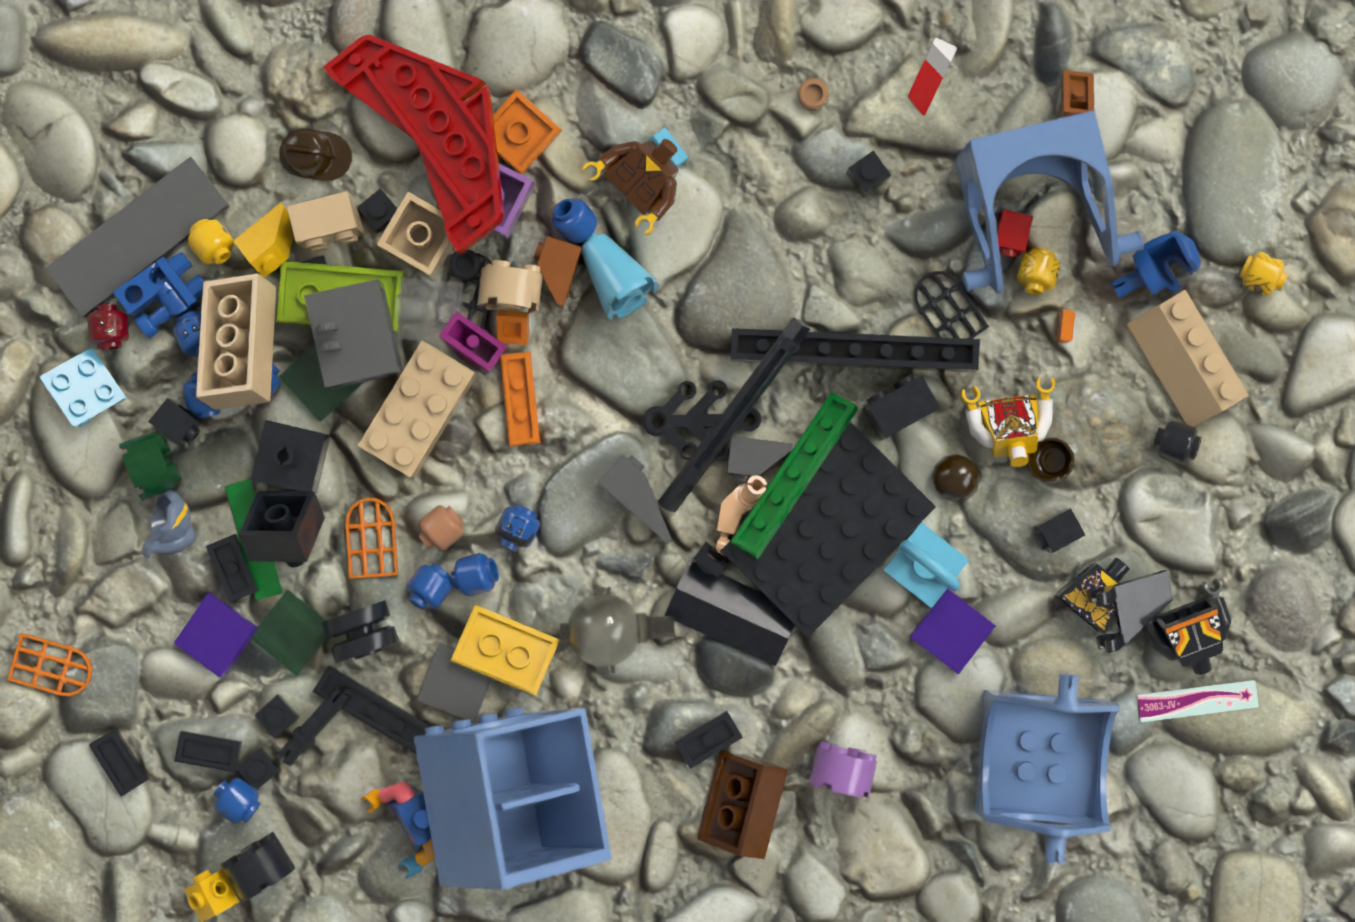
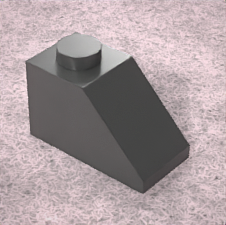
[727,436,793,482]

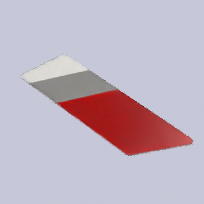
[908,38,957,115]

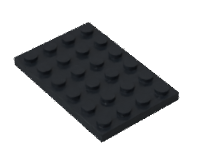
[720,422,936,638]

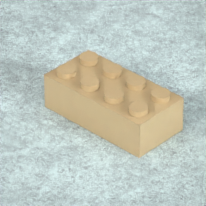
[196,273,276,410]
[358,340,478,479]

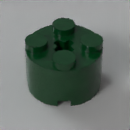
[119,430,182,501]

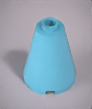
[581,233,659,320]

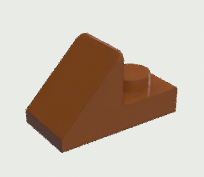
[1057,70,1094,118]

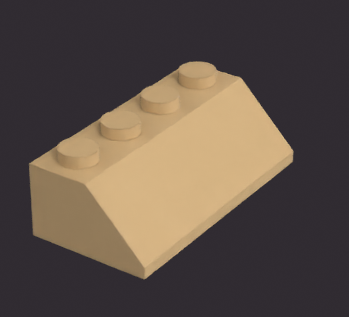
[1125,290,1249,426]

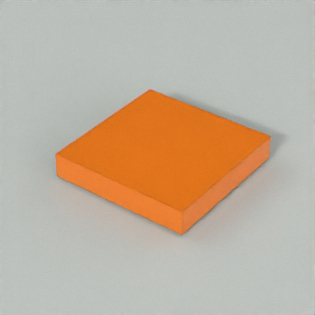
[493,89,562,175]

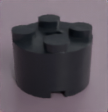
[220,831,295,902]

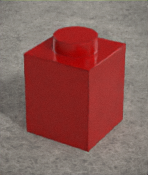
[996,209,1033,259]

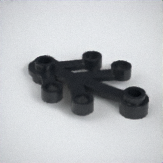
[642,380,762,461]

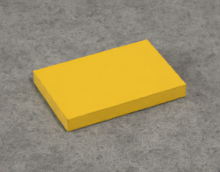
[450,605,560,697]

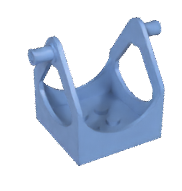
[955,110,1144,294]
[975,674,1120,864]

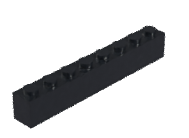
[730,328,980,372]

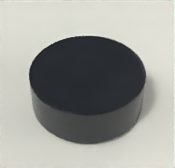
[450,249,481,280]

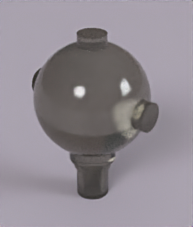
[560,587,675,674]

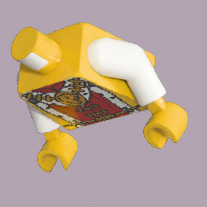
[959,377,1055,467]

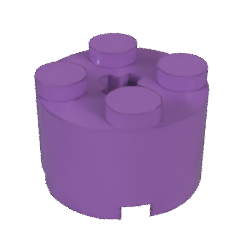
[809,741,877,798]

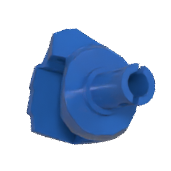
[1111,231,1201,299]

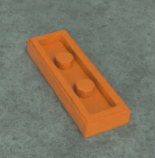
[500,352,540,446]

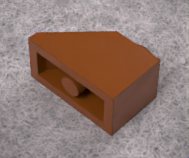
[534,236,582,308]

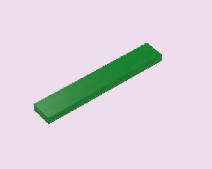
[730,392,858,559]

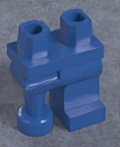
[113,252,205,339]

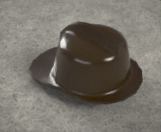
[279,129,352,181]

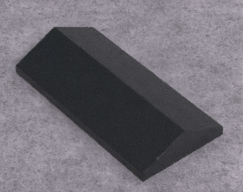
[664,560,794,666]

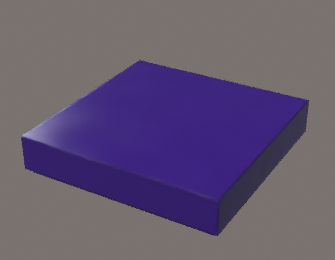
[909,588,996,674]
[174,592,259,678]

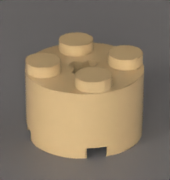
[477,260,543,314]

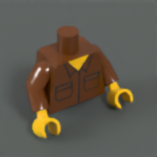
[582,139,679,236]

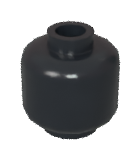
[1153,421,1202,465]

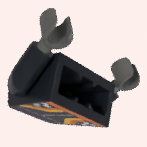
[1142,578,1231,675]

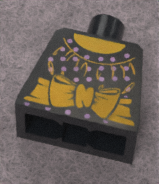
[1055,557,1130,634]

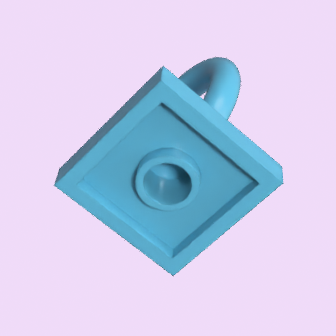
[883,522,969,608]

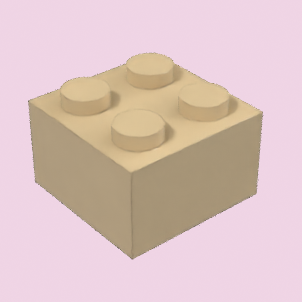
[287,191,364,253]
[377,192,453,279]

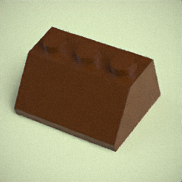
[697,750,788,859]

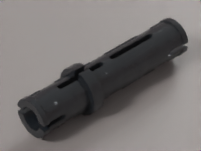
[277,685,351,766]

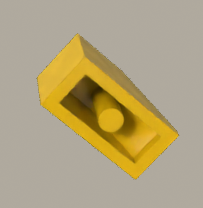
[234,202,294,278]

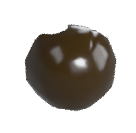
[1027,437,1075,484]
[932,454,980,502]

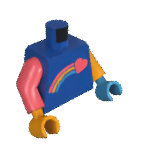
[360,782,435,879]

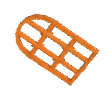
[345,498,399,579]
[7,633,93,696]

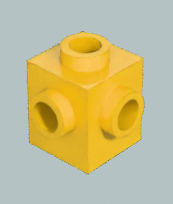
[184,869,239,922]

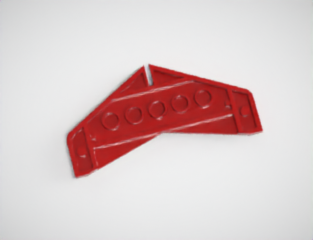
[323,35,504,255]

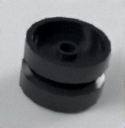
[321,600,399,664]

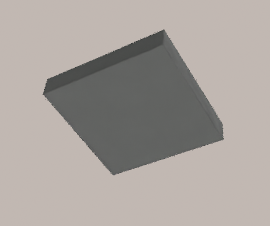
[417,643,492,723]

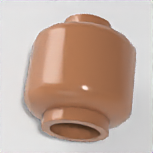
[418,505,465,551]

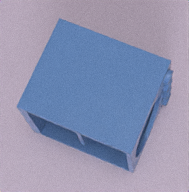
[414,707,612,890]

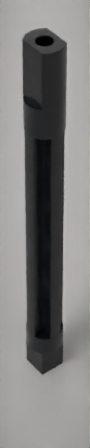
[658,317,811,513]

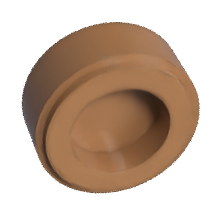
[798,78,829,110]

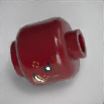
[87,304,129,350]

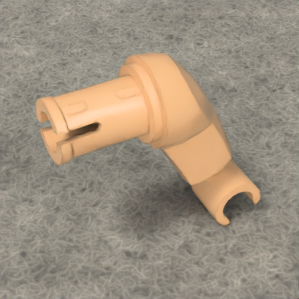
[715,476,767,555]

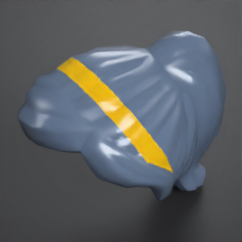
[142,490,197,558]

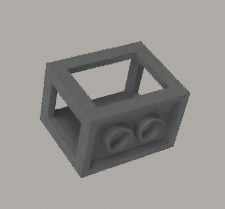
[304,279,403,389]

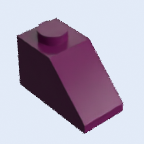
[438,311,507,376]

